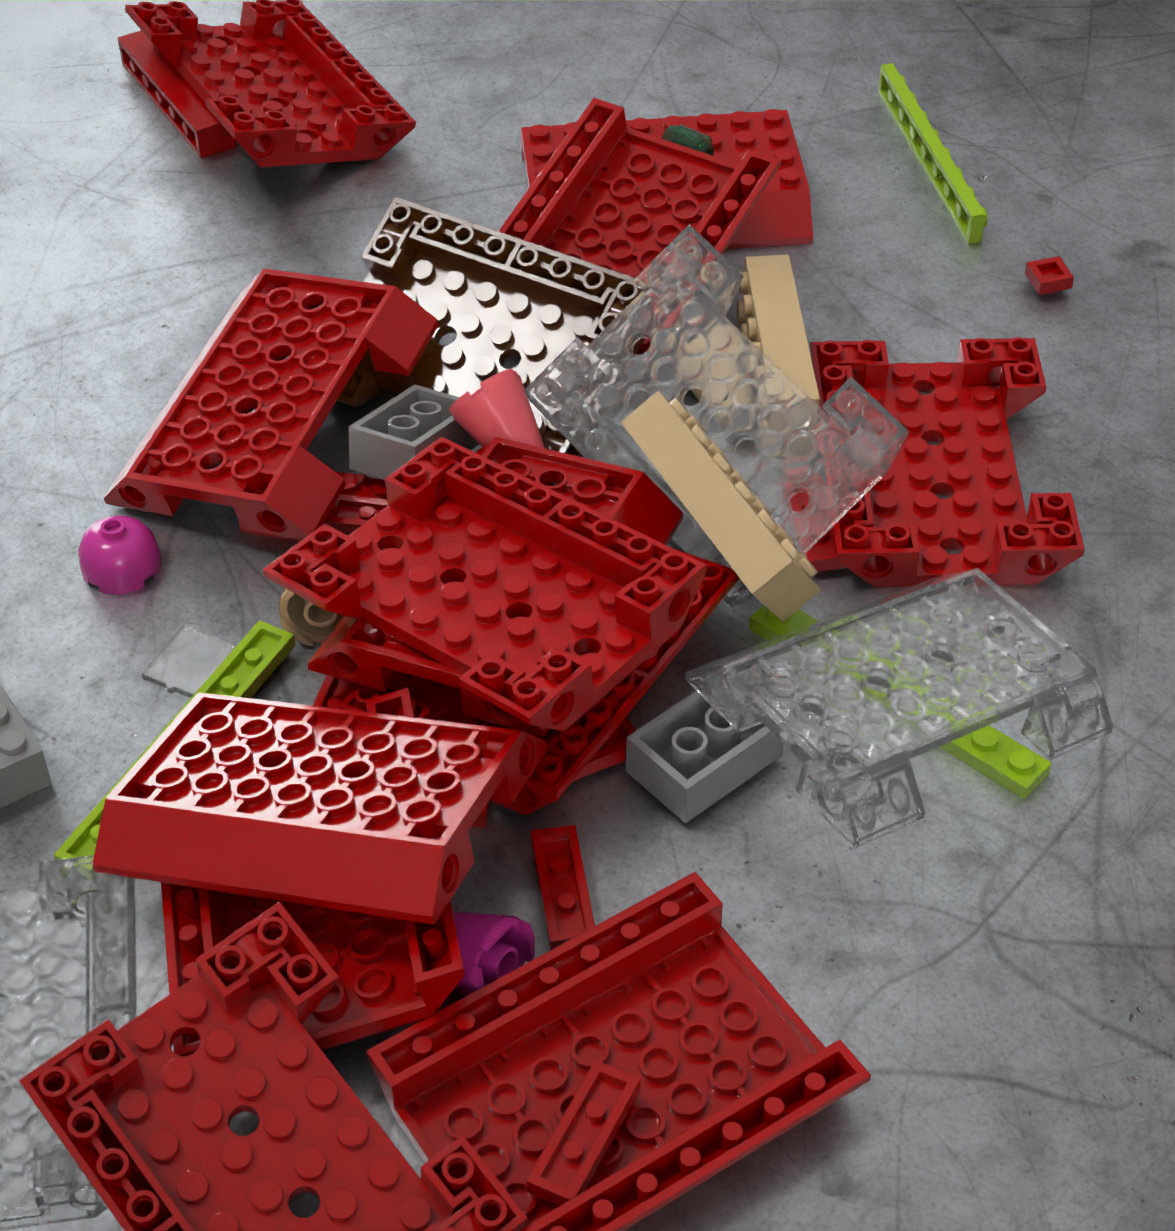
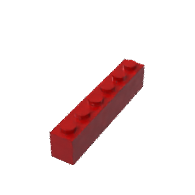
[117,30,237,159]

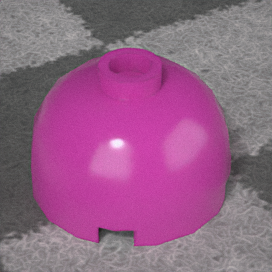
[78,516,162,595]

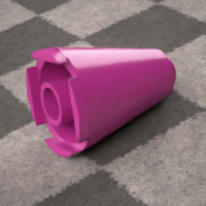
[454,911,535,996]

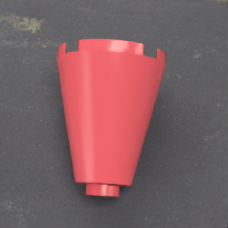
[449,369,546,449]

